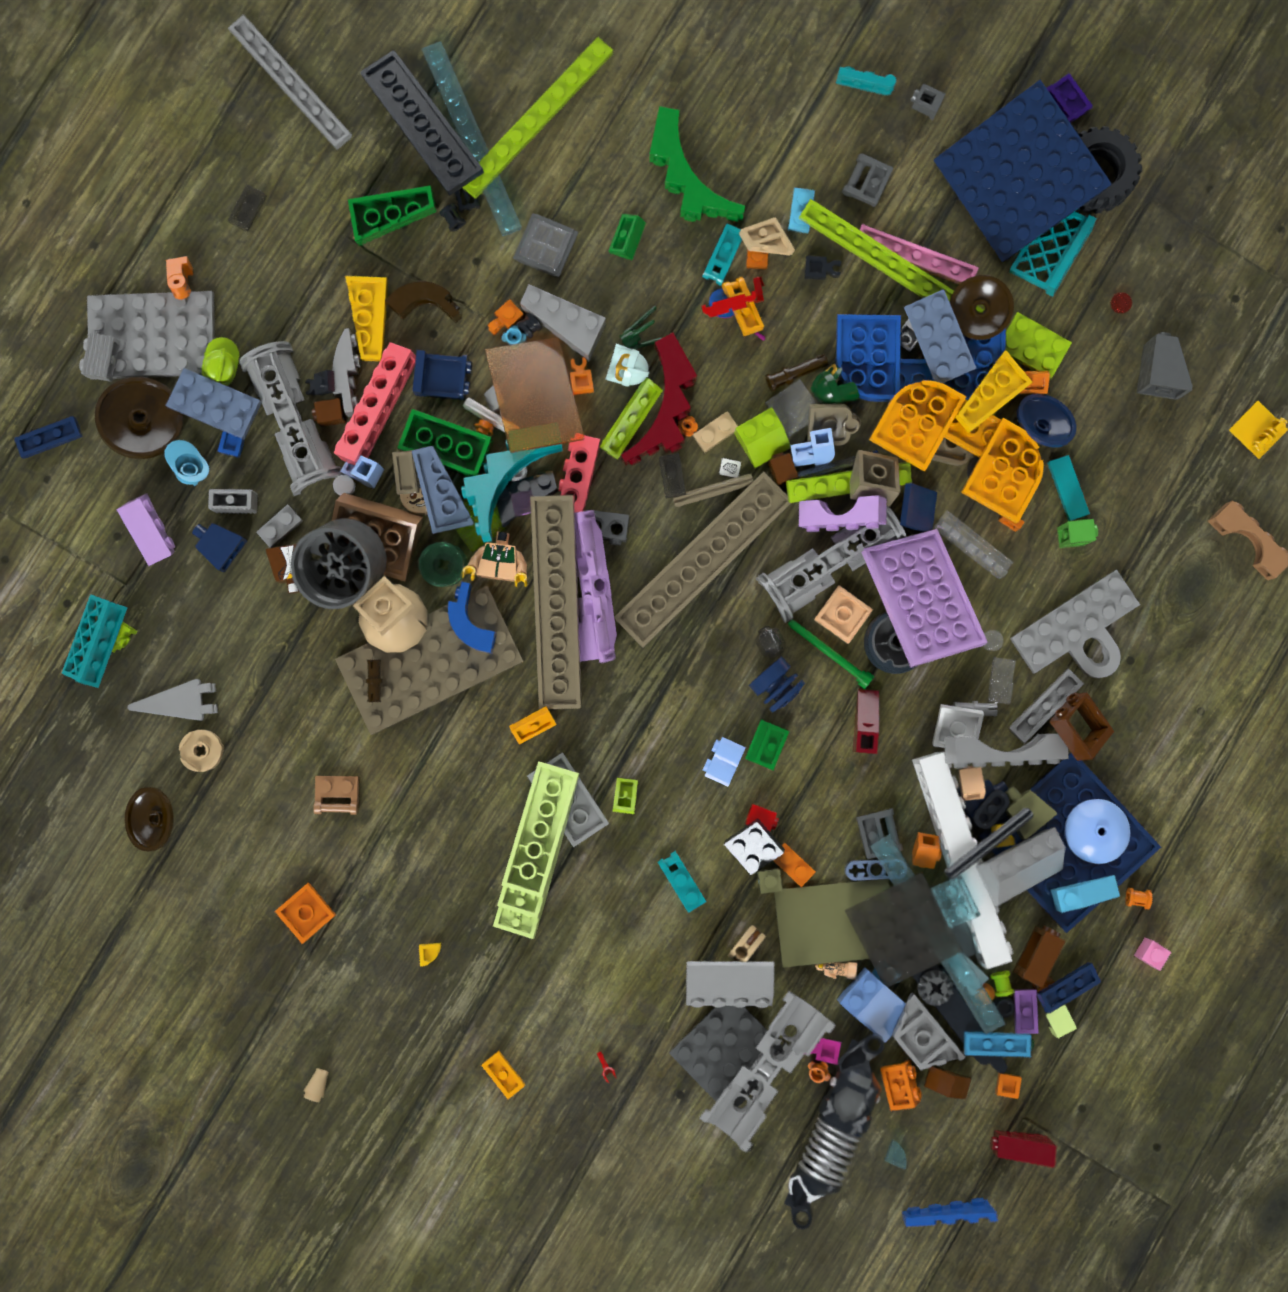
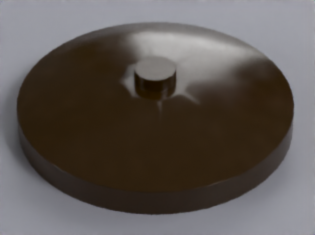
[95,377,183,459]

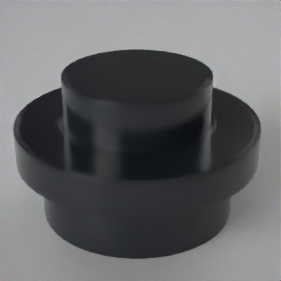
[993,996,1015,1018]

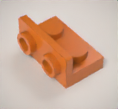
[880,1060,922,1111]

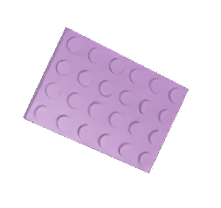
[862,529,987,667]

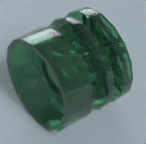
[419,542,468,587]

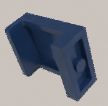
[413,350,472,400]

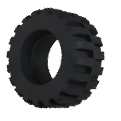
[1078,126,1142,213]

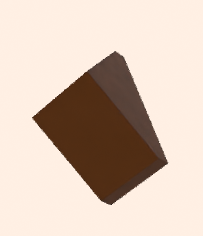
[924,1066,972,1099]

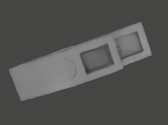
[332,328,361,417]

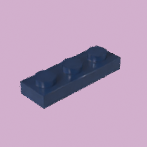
[14,416,83,459]
[1036,962,1101,1014]

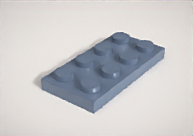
[904,289,976,383]
[166,368,262,440]

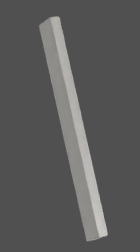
[228,15,352,150]

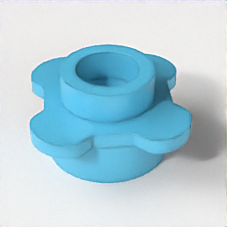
[502,325,527,350]

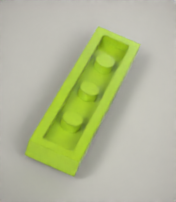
[599,378,663,460]

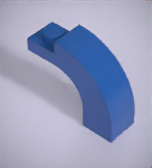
[448,582,497,654]

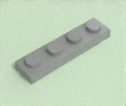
[1008,669,1084,743]

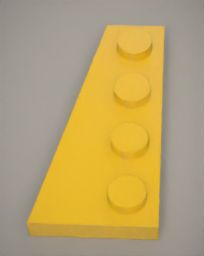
[345,276,388,362]
[955,350,1032,433]

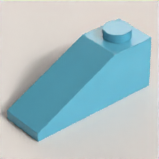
[1051,875,1120,912]

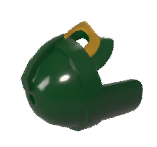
[810,364,859,404]

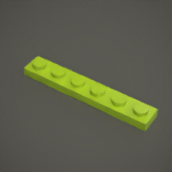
[786,462,912,503]

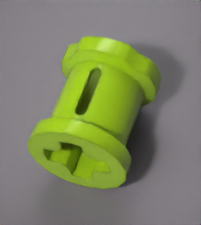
[990,971,1015,997]

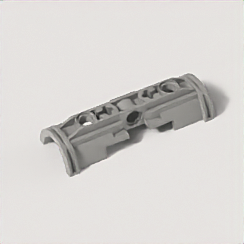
[239,341,344,496]
[756,506,907,623]
[700,991,835,1152]

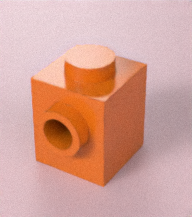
[912,832,942,869]

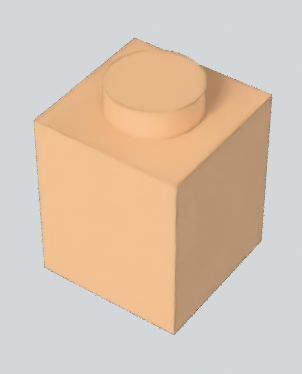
[958,766,985,801]

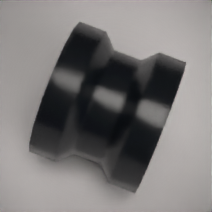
[516,312,542,339]

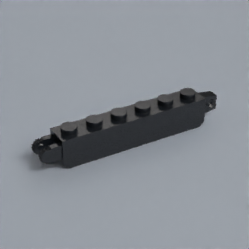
[898,936,1008,1073]

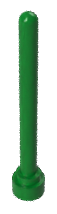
[788,620,875,689]

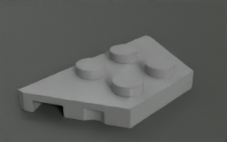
[892,993,965,1070]

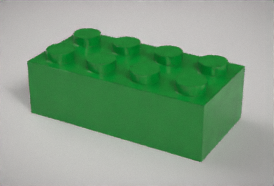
[397,409,494,477]

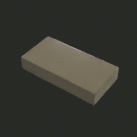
[392,450,419,495]

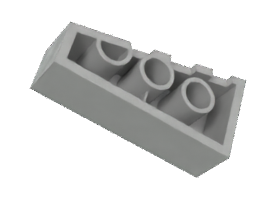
[520,284,606,361]

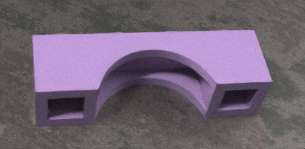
[799,496,887,532]

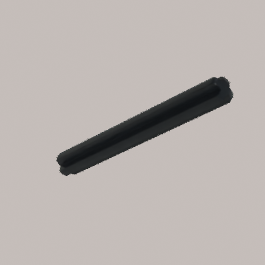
[945,808,1034,880]

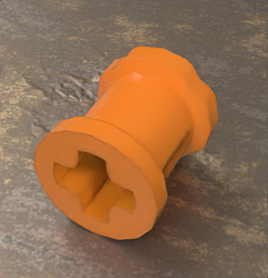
[1125,888,1152,909]

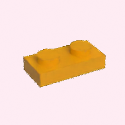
[509,706,557,745]
[481,1051,525,1099]

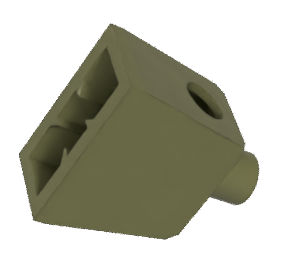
[1005,786,1057,840]

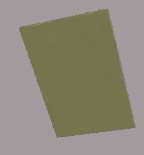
[774,879,898,968]

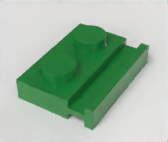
[745,720,789,771]

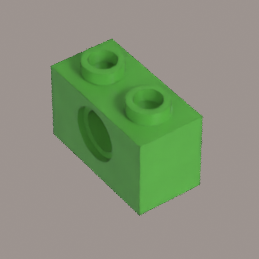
[1057,519,1098,548]

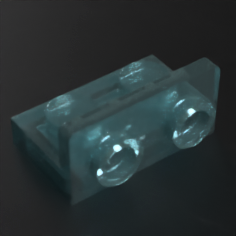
[931,875,981,929]

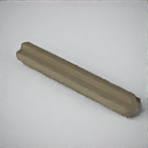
[673,474,754,507]

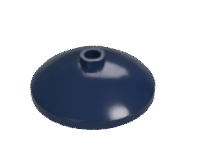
[1017,394,1077,447]

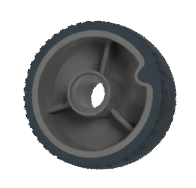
[864,612,918,674]

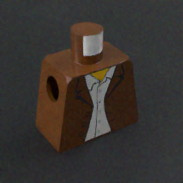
[266,544,300,594]

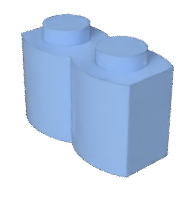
[703,737,746,787]

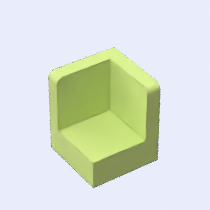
[1046,1005,1077,1038]

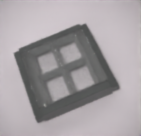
[513,213,578,278]

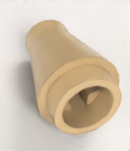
[304,1068,329,1103]

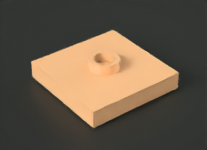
[814,585,873,644]

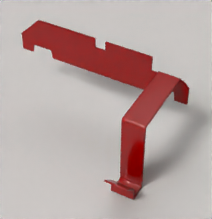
[702,276,765,317]

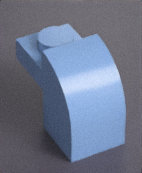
[791,428,835,468]
[340,455,384,488]

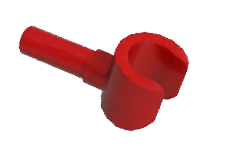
[597,1051,617,1083]

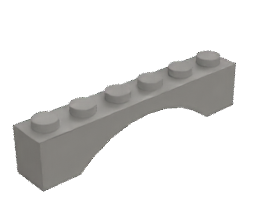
[944,734,1069,768]

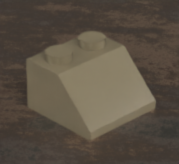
[850,450,900,506]

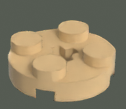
[179,730,224,772]

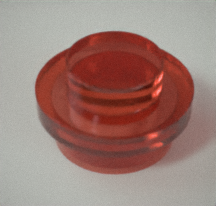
[1110,292,1132,314]

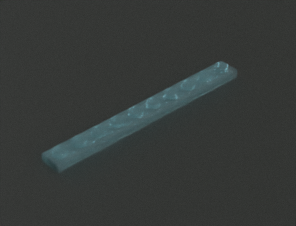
[422,41,522,237]
[870,834,1005,1034]

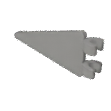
[128,679,218,721]

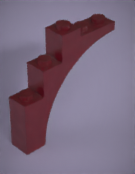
[621,332,697,466]

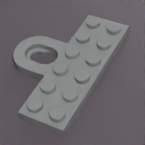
[1010,570,1140,678]

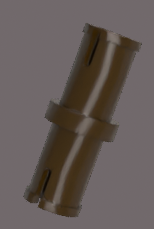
[365,660,383,702]

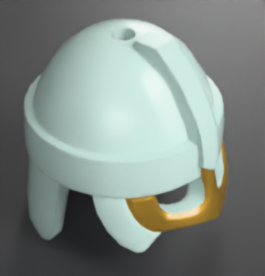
[606,344,649,387]

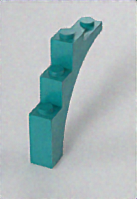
[461,423,563,542]

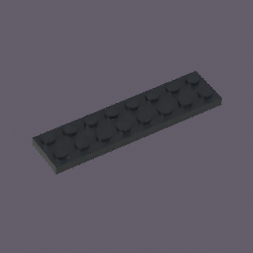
[360,50,484,196]

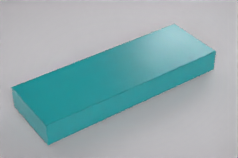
[1047,455,1090,522]

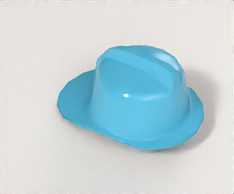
[165,440,209,486]

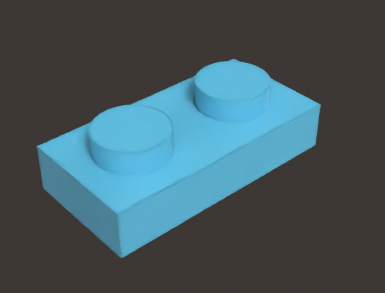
[788,188,815,233]

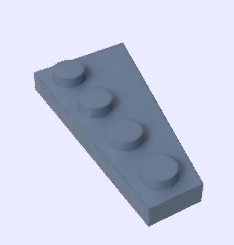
[412,446,474,534]

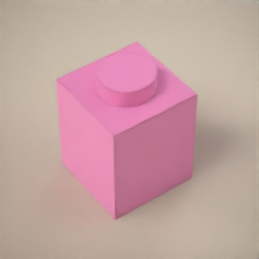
[1134,938,1171,970]

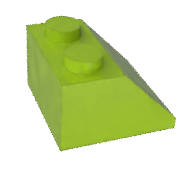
[734,407,791,468]

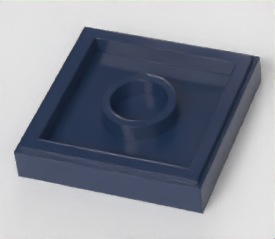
[900,483,937,533]

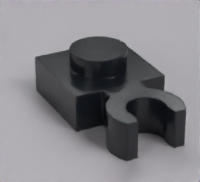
[804,256,841,280]
[305,370,335,396]

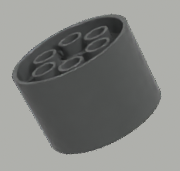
[291,518,386,609]

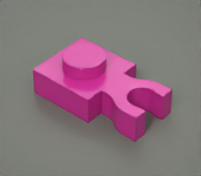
[804,1038,841,1064]

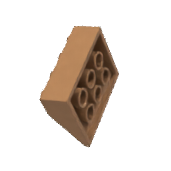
[327,493,424,581]

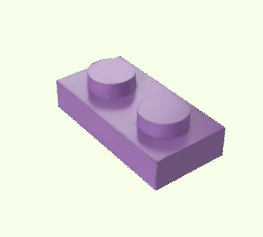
[1013,989,1038,1034]

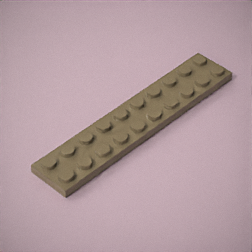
[614,472,791,648]
[530,495,582,709]

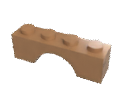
[1208,501,1288,580]

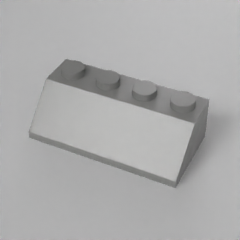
[976,827,1065,906]
[686,962,774,1008]

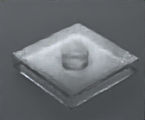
[765,379,817,438]

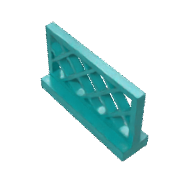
[1009,212,1097,297]
[61,594,128,688]

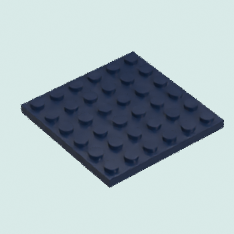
[934,80,1112,262]
[978,752,1161,933]

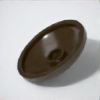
[949,275,1014,340]
[125,787,174,852]

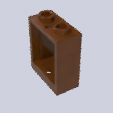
[1050,692,1114,761]
[1013,926,1066,988]

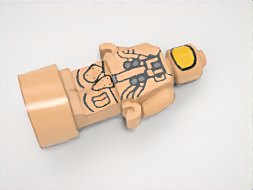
[815,962,857,980]

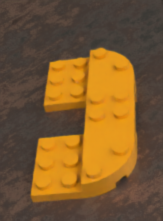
[869,381,1044,523]

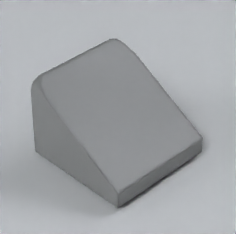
[484,384,506,412]

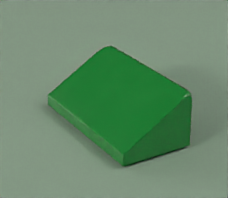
[608,214,646,260]

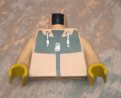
[462,532,528,587]

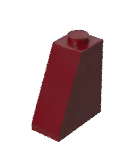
[990,1130,1057,1168]

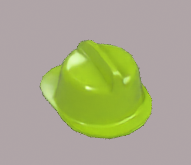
[202,337,239,386]

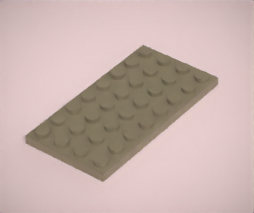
[335,586,524,735]

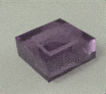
[511,490,533,516]

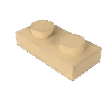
[693,411,738,453]

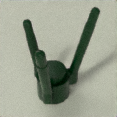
[620,306,663,350]

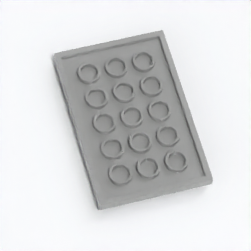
[87,291,215,380]

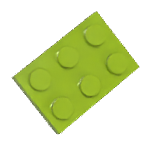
[1005,312,1072,380]

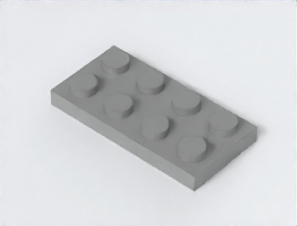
[527,752,609,847]

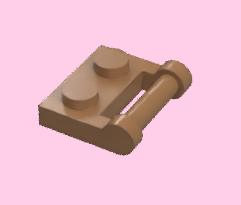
[314,776,359,815]

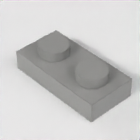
[256,504,303,548]

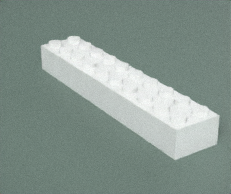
[912,752,1013,969]

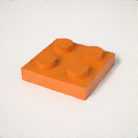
[275,883,336,944]

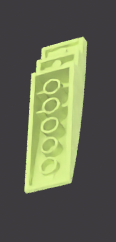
[493,761,579,939]

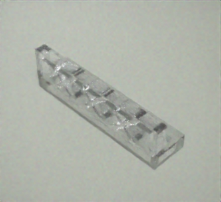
[933,510,1013,579]

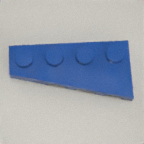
[902,1198,997,1227]

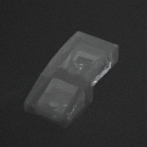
[988,657,1016,704]

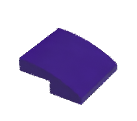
[1047,73,1093,123]

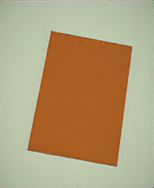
[485,337,585,453]

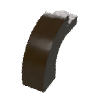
[385,281,462,323]

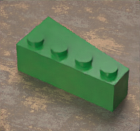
[348,186,437,246]

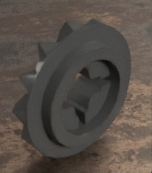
[918,970,953,1005]

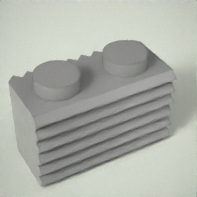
[79,332,120,382]
[208,489,258,514]

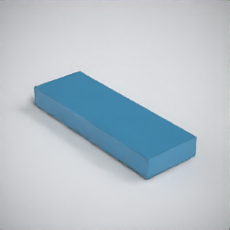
[964,1032,1031,1057]

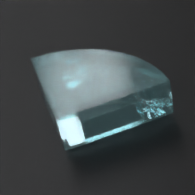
[884,1139,907,1169]

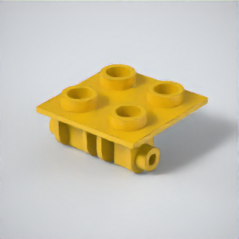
[1229,401,1288,459]

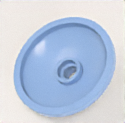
[1065,799,1130,864]

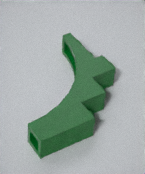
[649,106,745,222]

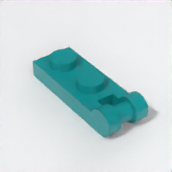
[836,67,896,95]
[703,224,742,286]
[657,851,706,913]

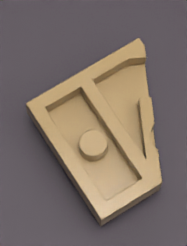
[739,217,795,255]

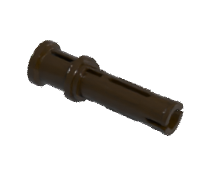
[765,353,829,392]

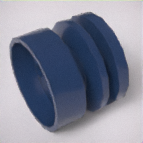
[748,656,806,712]

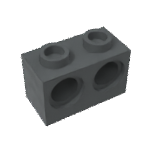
[587,510,629,545]

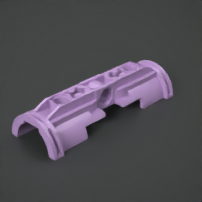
[575,510,617,662]

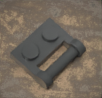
[842,154,893,207]
[856,808,904,859]

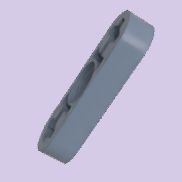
[845,858,908,881]

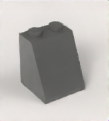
[1137,332,1193,400]

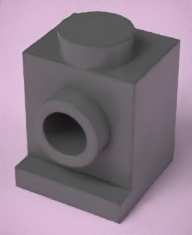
[911,83,945,120]

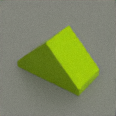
[613,778,638,814]

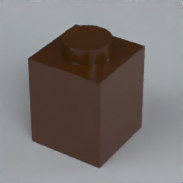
[312,398,346,427]
[768,452,798,486]

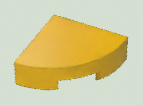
[419,943,441,967]

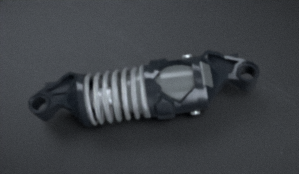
[784,1033,884,1230]

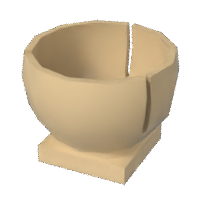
[352,576,428,653]

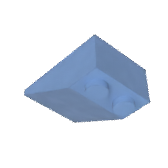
[837,967,906,1043]

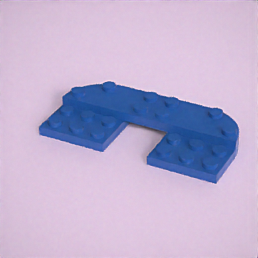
[835,314,1006,402]

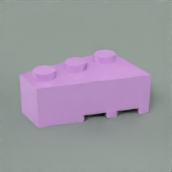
[117,493,175,566]

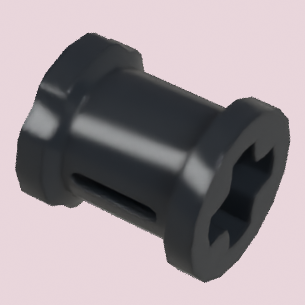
[439,203,466,232]

